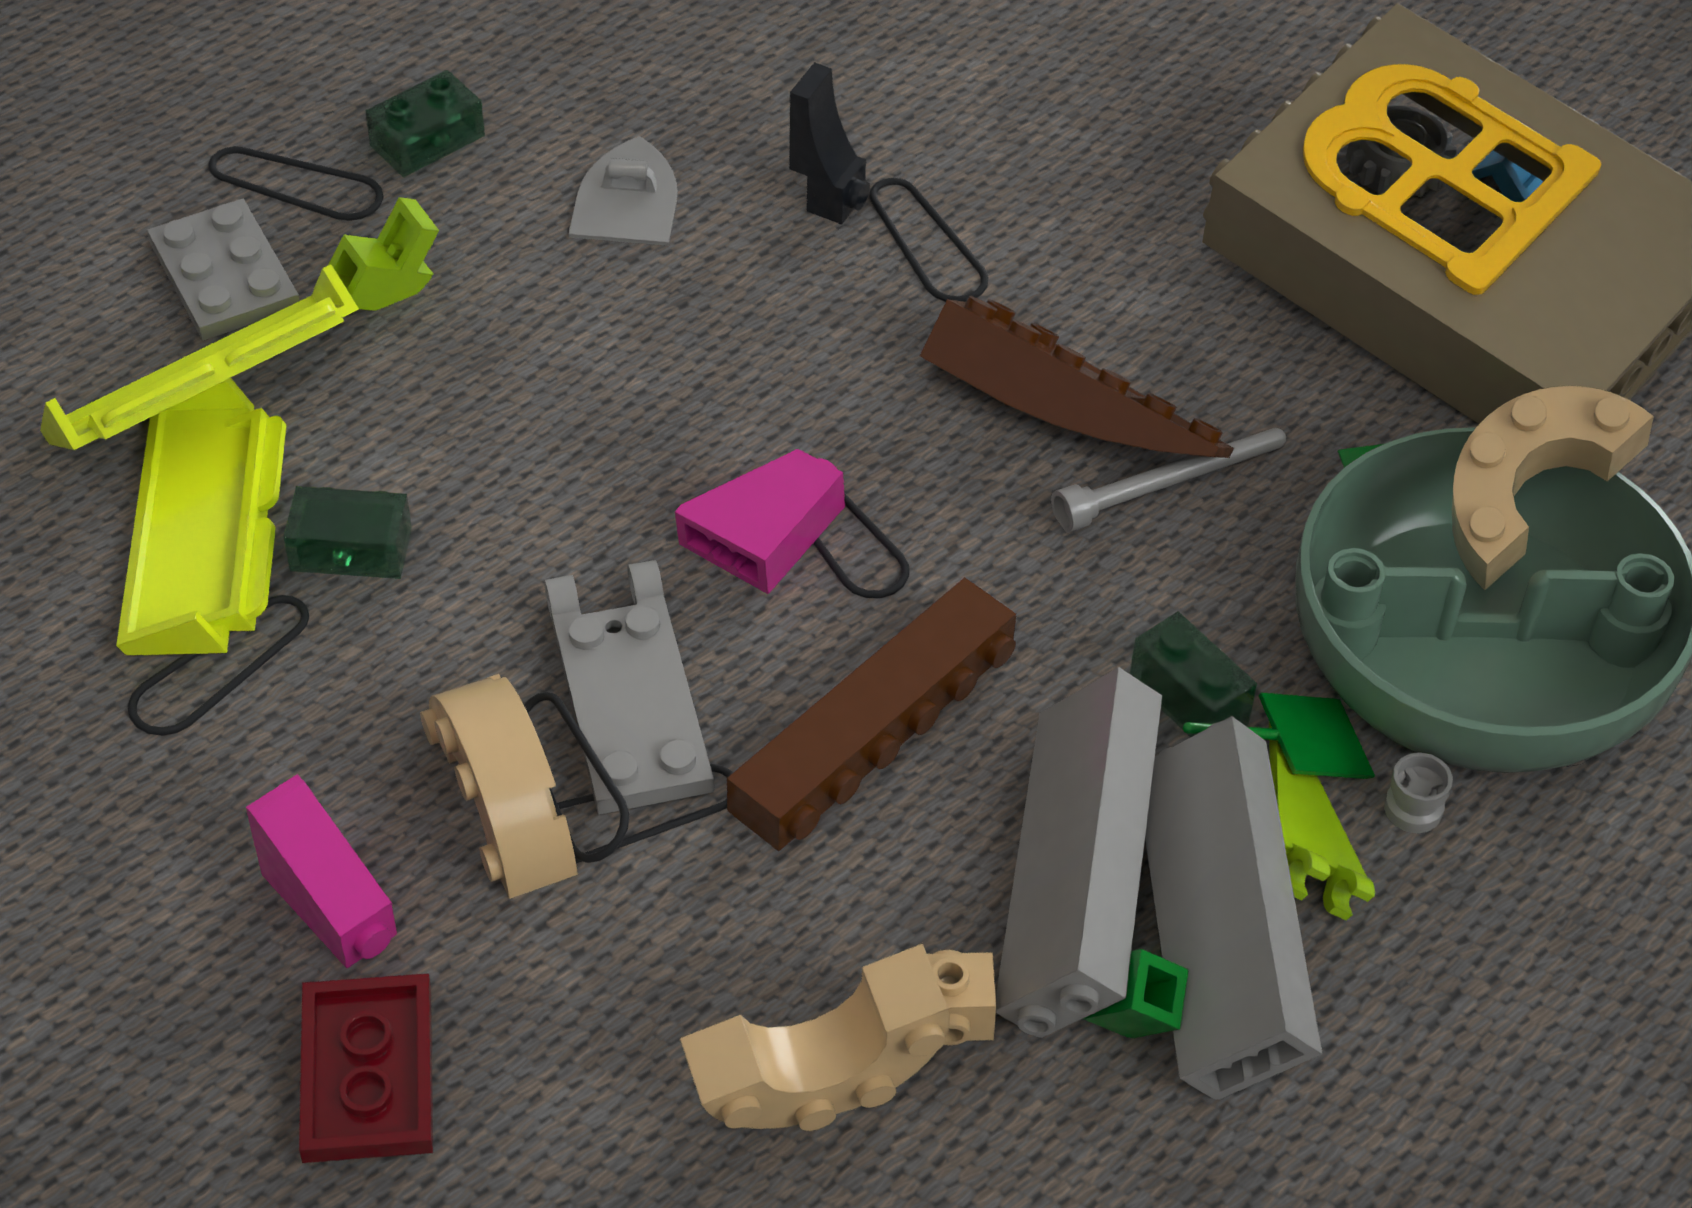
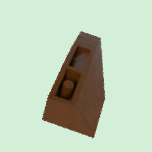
[920,296,1234,458]

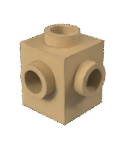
[927,950,996,1045]

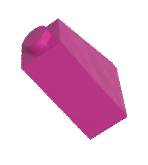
[675,449,845,594]
[246,774,397,968]

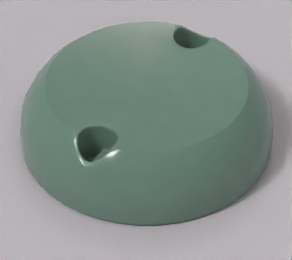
[1295,427,1692,773]

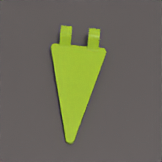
[1269,722,1375,921]

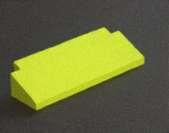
[40,264,359,450]
[116,378,286,655]

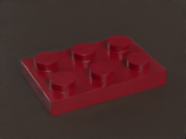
[299,973,433,1163]

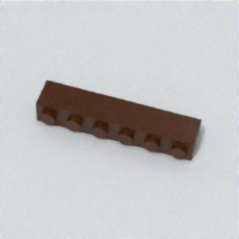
[727,577,1016,852]

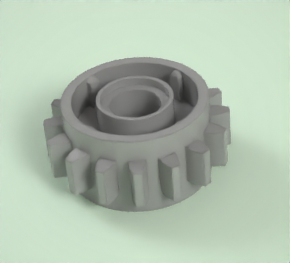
[1345,106,1457,197]

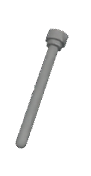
[1051,428,1286,533]

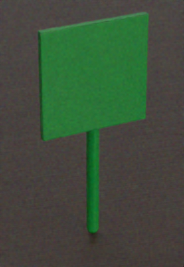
[1183,692,1375,779]

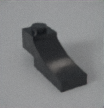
[789,62,870,225]

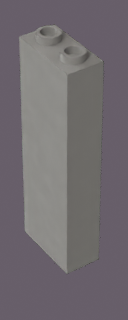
[996,667,1162,1038]
[1145,716,1322,1100]

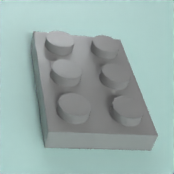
[147,198,300,341]

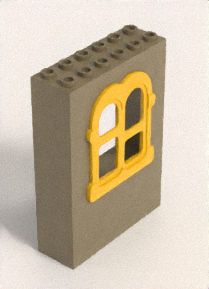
[1202,3,1692,424]

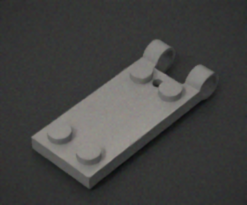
[544,560,714,815]

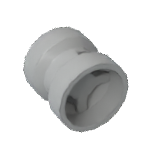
[1384,752,1453,833]

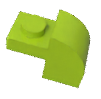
[328,197,439,311]

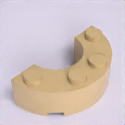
[1452,386,1654,590]
[420,674,578,899]
[680,944,950,1131]

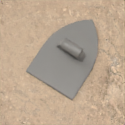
[568,136,678,246]

